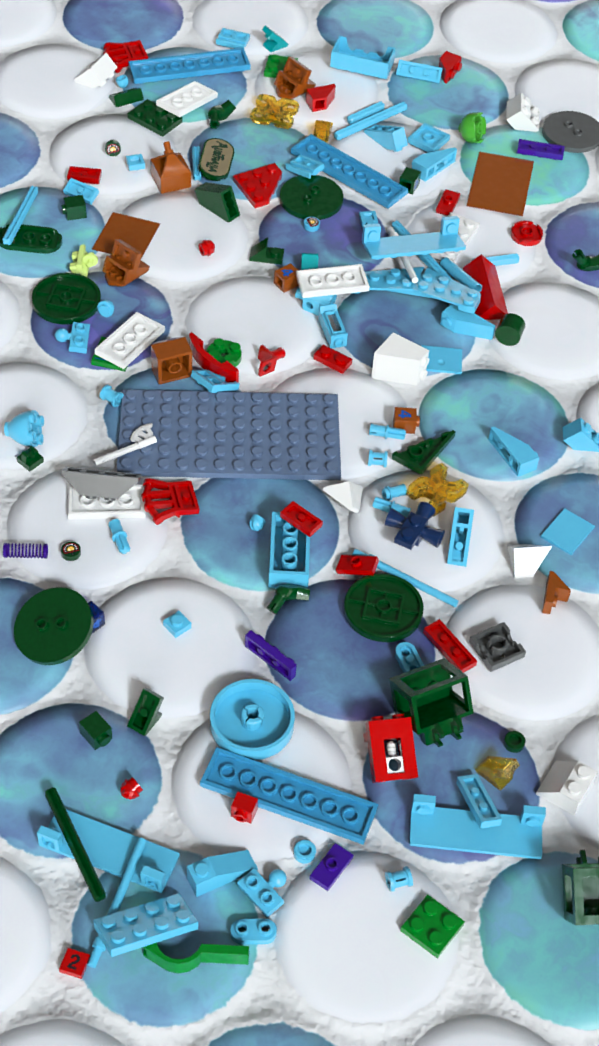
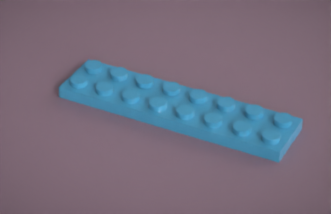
[128,48,251,84]
[291,134,408,209]
[200,747,379,845]

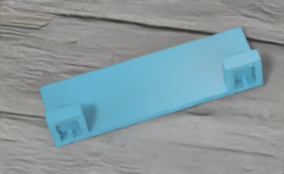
[362,216,466,260]
[409,794,546,859]
[37,809,180,893]

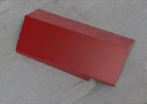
[463,254,508,320]

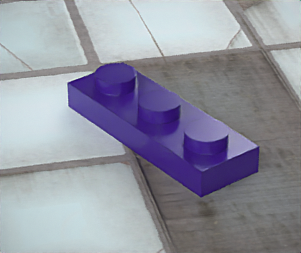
[517,139,565,160]
[245,630,297,681]

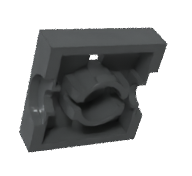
[469,622,526,672]

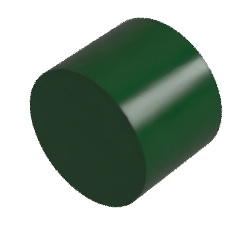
[495,313,526,346]

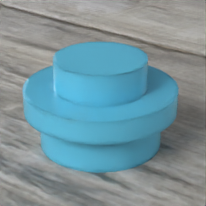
[97,300,114,317]

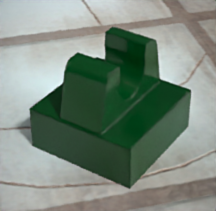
[17,446,44,472]

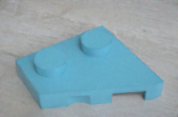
[191,369,240,393]

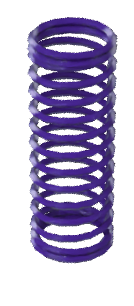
[3,542,48,559]

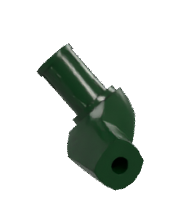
[208,100,236,129]
[572,249,599,271]
[266,585,310,615]

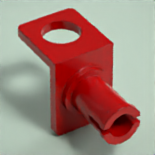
[258,345,285,377]

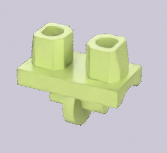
[69,244,98,277]

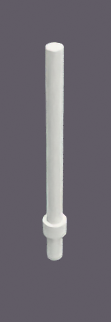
[387,227,418,283]

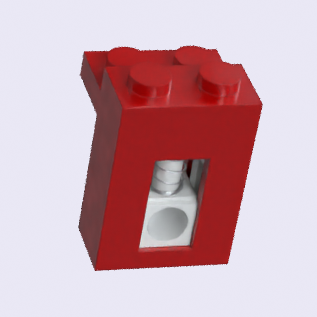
[363,714,418,783]

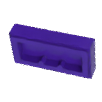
[309,843,354,891]

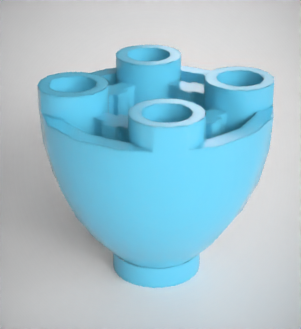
[4,410,44,447]

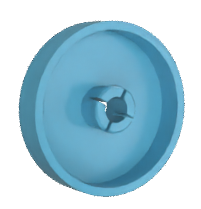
[210,679,295,760]

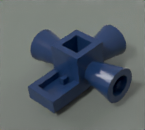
[385,502,445,550]

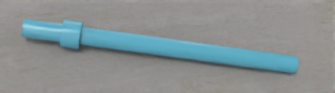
[352,549,459,608]
[87,838,147,968]

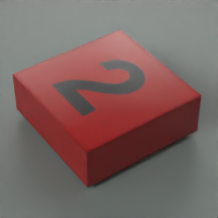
[59,948,90,979]

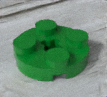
[207,338,242,367]

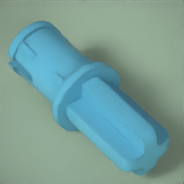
[369,423,406,440]
[373,497,411,518]
[108,519,130,554]

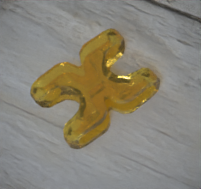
[250,94,299,129]
[406,463,469,517]

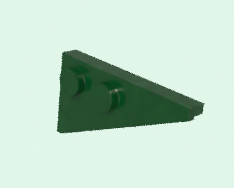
[392,430,456,475]

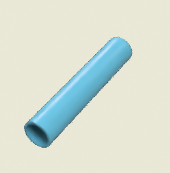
[440,257,482,293]

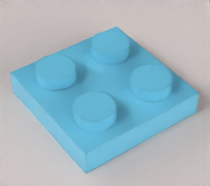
[407,123,450,153]

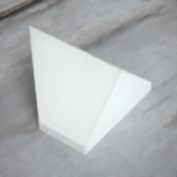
[323,482,363,513]
[507,544,552,578]

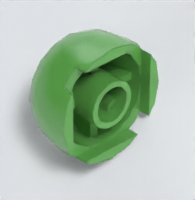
[459,112,486,143]

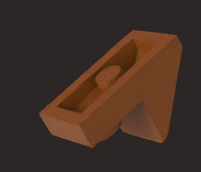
[542,571,571,614]

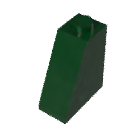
[194,182,240,222]

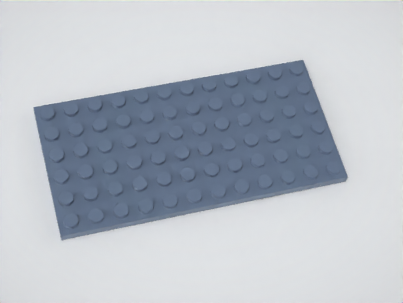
[117,389,341,480]

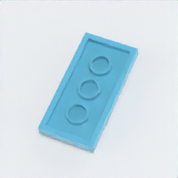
[94,893,198,957]

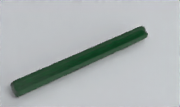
[45,787,106,902]

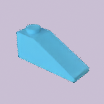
[364,125,408,152]
[412,148,457,182]
[440,304,496,340]
[488,427,539,477]
[447,507,474,567]
[187,850,258,897]

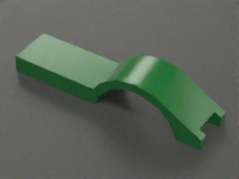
[143,942,249,973]

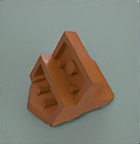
[274,57,316,100]
[103,239,150,287]

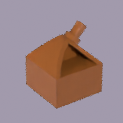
[150,141,191,194]
[151,337,192,385]

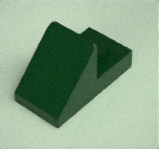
[249,237,284,265]
[127,688,164,736]

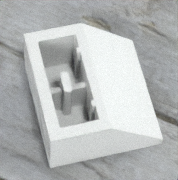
[506,92,540,132]

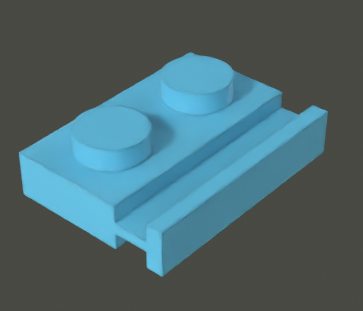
[216,28,250,49]
[286,154,324,179]

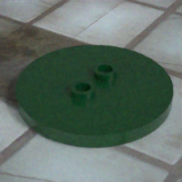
[280,175,343,220]
[32,273,101,325]
[344,574,424,642]
[14,587,94,665]

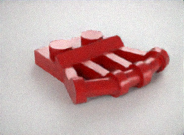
[103,40,148,73]
[141,478,200,525]

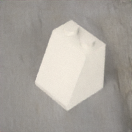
[371,333,430,385]

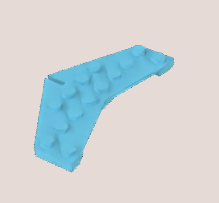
[357,267,481,314]

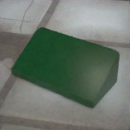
[109,88,144,107]

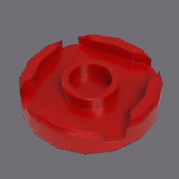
[510,221,543,246]

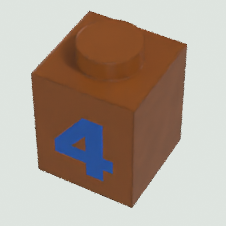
[274,263,299,293]
[393,407,420,434]

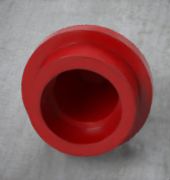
[198,240,215,256]
[121,777,143,800]

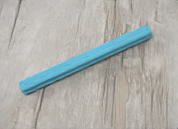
[334,102,407,140]
[2,186,38,245]
[391,220,452,279]

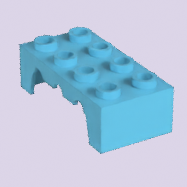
[330,36,396,79]

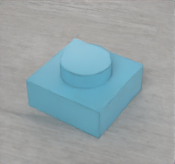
[126,154,145,171]
[163,611,191,638]

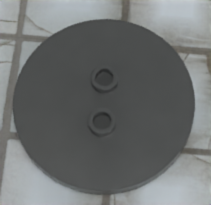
[542,111,599,153]

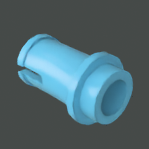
[382,484,407,501]

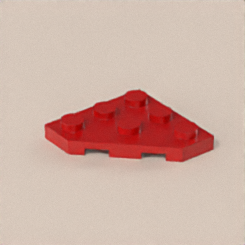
[233,163,282,208]

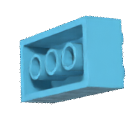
[268,512,310,588]

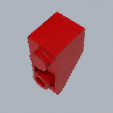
[438,51,462,84]
[306,84,336,112]

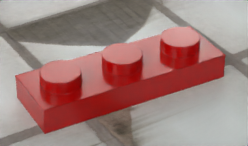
[423,619,477,673]

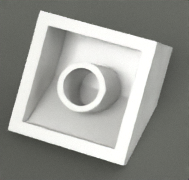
[74,53,117,89]
[536,761,598,815]

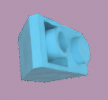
[563,418,599,452]

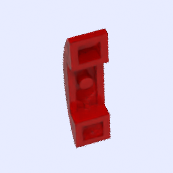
[189,332,239,383]

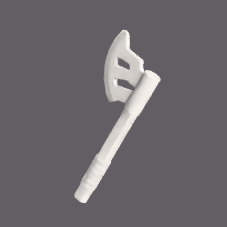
[93,423,157,466]

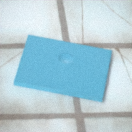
[421,345,463,374]
[541,508,595,555]

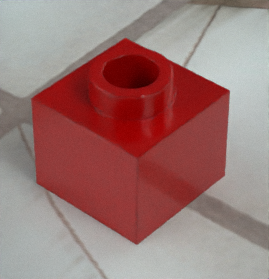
[231,792,258,824]

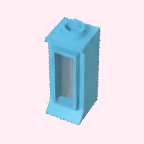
[319,304,348,348]

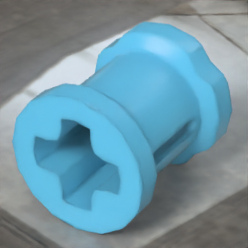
[100,385,124,407]
[368,450,388,468]
[385,866,413,892]

